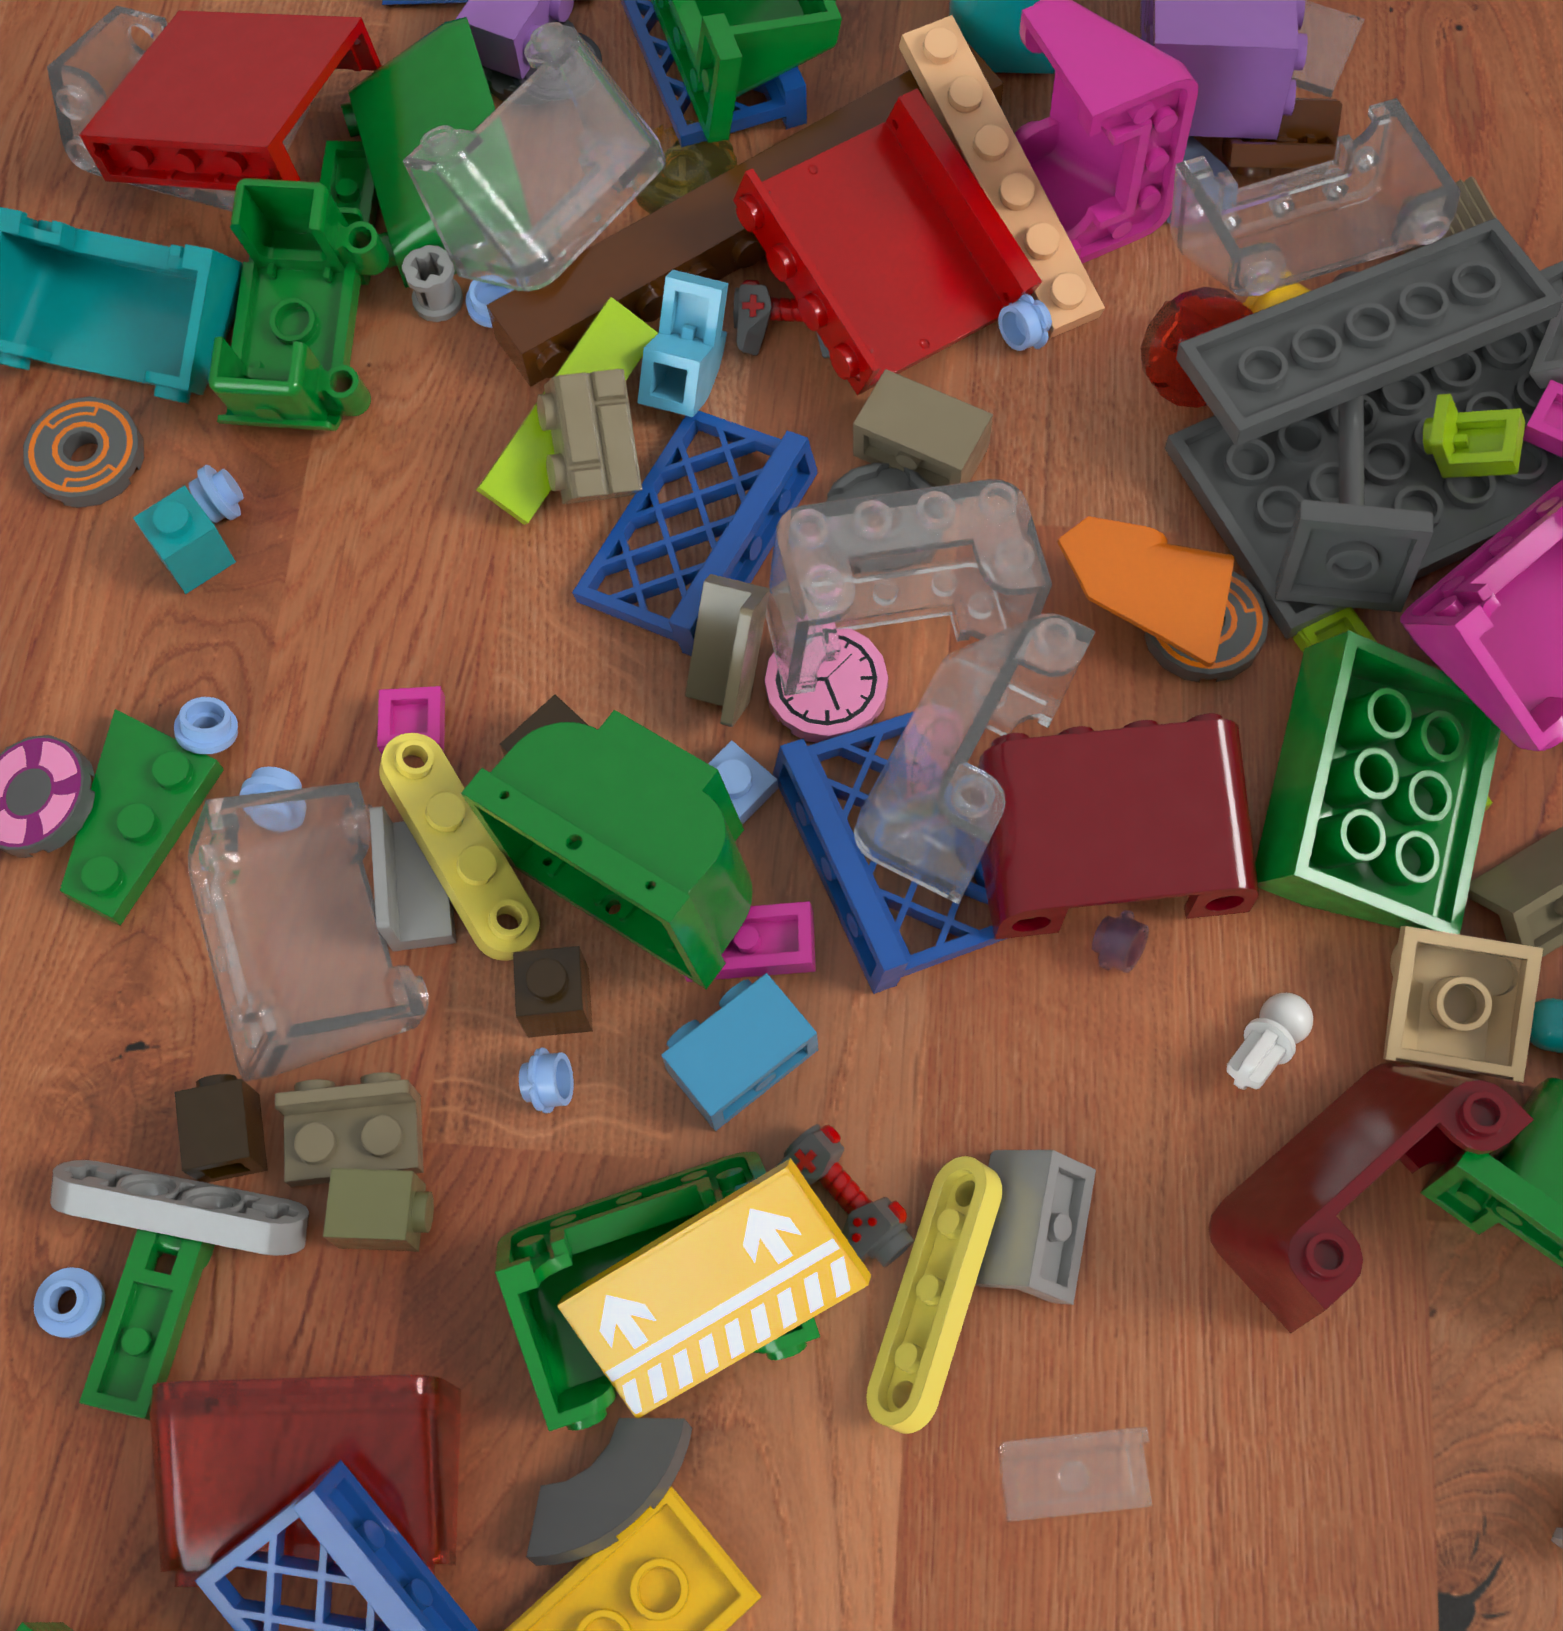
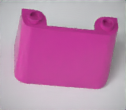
[1015,0,1198,264]
[1400,480,1563,751]

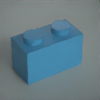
[661,973,818,1132]

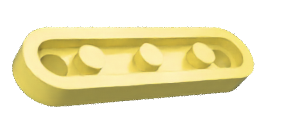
[379,733,540,961]
[866,1156,1002,1434]

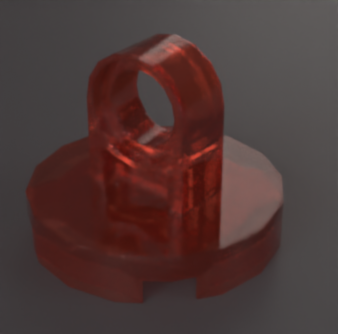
[1140,287,1253,408]

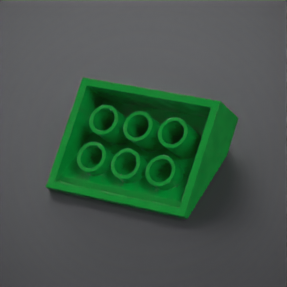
[1255,631,1501,935]

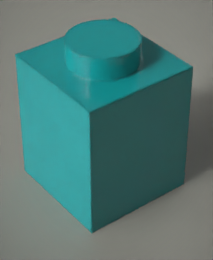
[133,485,236,594]

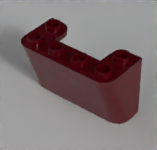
[970,713,1259,940]

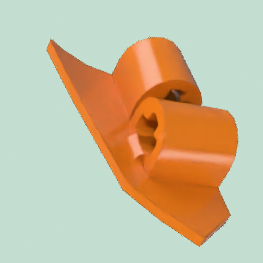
[1057,516,1234,667]

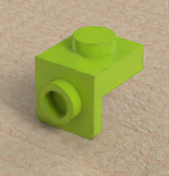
[1423,394,1526,478]

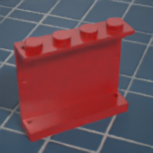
[79,10,382,191]
[733,88,1042,396]

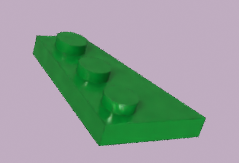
[60,709,224,926]

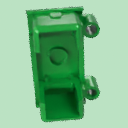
[208,178,389,431]

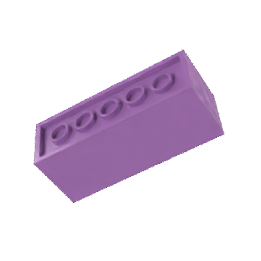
[1140,0,1308,140]

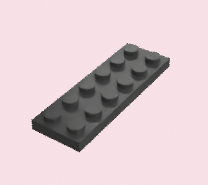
[1176,218,1563,446]

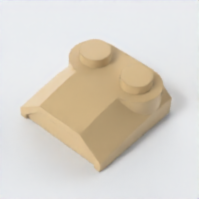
[1383,926,1543,1082]

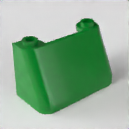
[341,17,535,288]
[495,1152,820,1432]

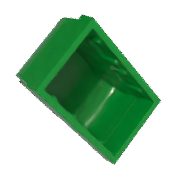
[461,710,753,990]

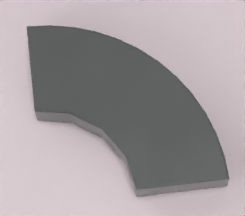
[526,1418,693,1566]

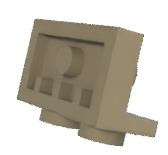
[275,1072,424,1187]

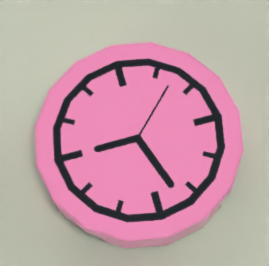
[765,624,888,743]

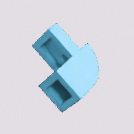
[637,270,729,417]

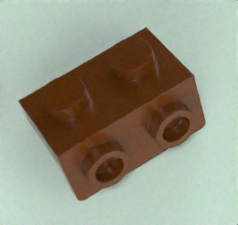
[1222,98,1348,179]

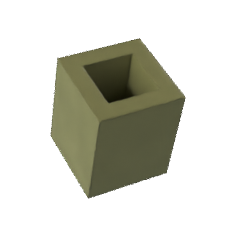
[323,1168,434,1252]

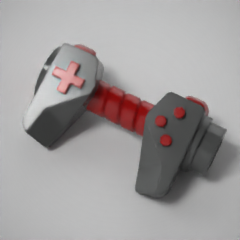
[733,280,830,359]
[776,1124,915,1268]

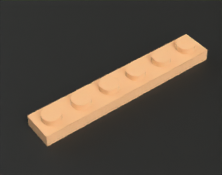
[899,15,1105,339]

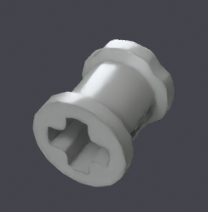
[402,245,464,322]

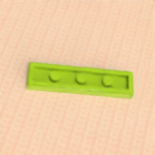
[476,297,658,525]

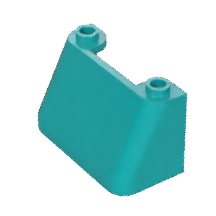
[0,207,243,404]

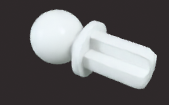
[1227,993,1313,1090]

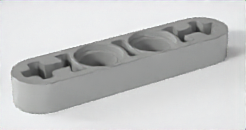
[50,1160,309,1256]

